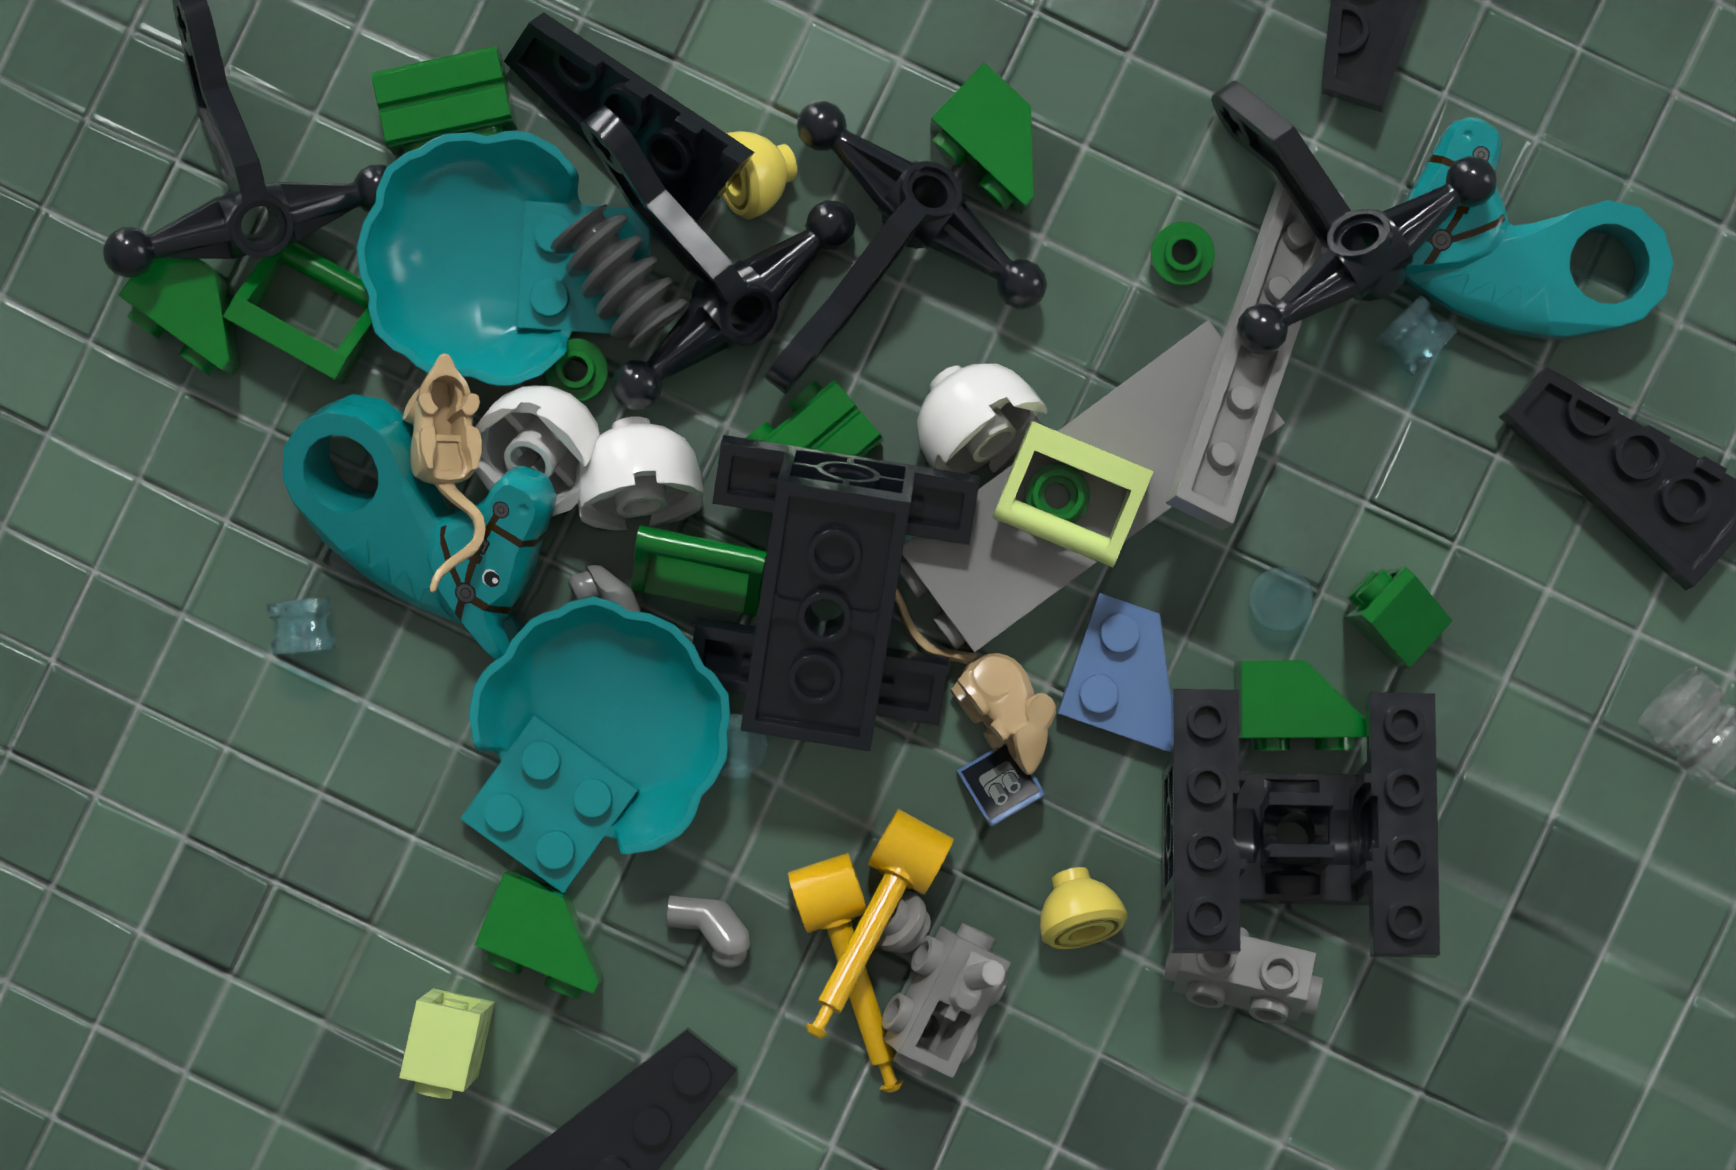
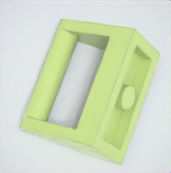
[992,421,1154,568]

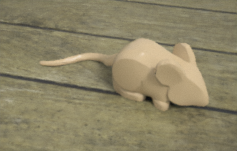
[402,353,486,593]
[895,588,1056,775]

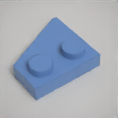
[1057,593,1171,753]

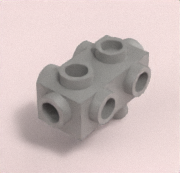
[882,922,1011,1078]
[1163,927,1323,1023]

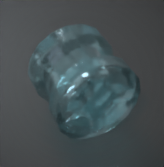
[1376,295,1457,376]
[267,598,336,656]

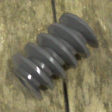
[550,204,688,349]

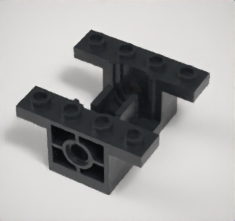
[692,435,980,751]
[1162,689,1440,958]

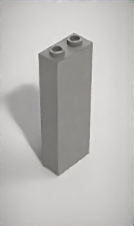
[899,320,1285,653]

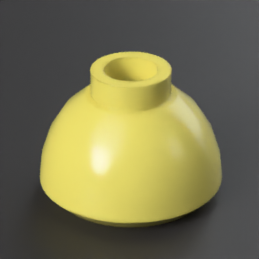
[722,131,797,220]
[1040,867,1128,949]

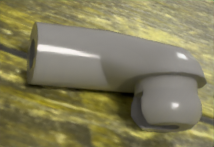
[568,565,641,612]
[666,896,751,968]

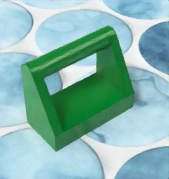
[223,242,375,385]
[631,525,767,617]

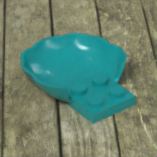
[356,131,652,386]
[460,596,730,894]

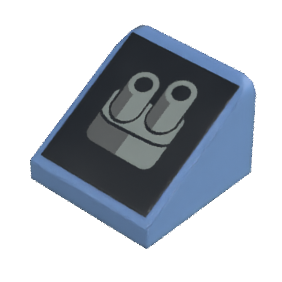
[957,744,1045,827]

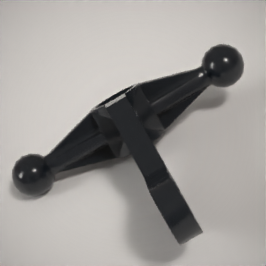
[103,0,387,278]
[1211,80,1497,355]
[764,101,1047,394]
[581,106,856,410]

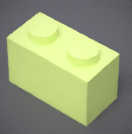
[399,988,495,1099]

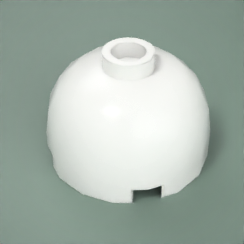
[917,364,1047,474]
[475,385,600,516]
[575,417,705,531]

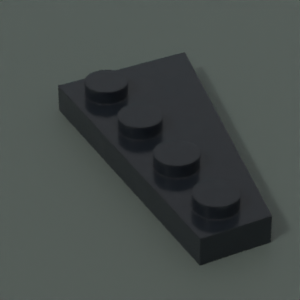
[1322,0,1423,113]
[504,12,755,226]
[1499,367,1736,591]
[505,1027,738,1170]

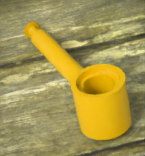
[805,808,954,1039]
[788,852,904,1093]

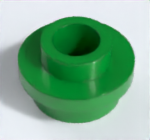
[1151,222,1215,286]
[544,338,609,402]
[1025,463,1090,523]

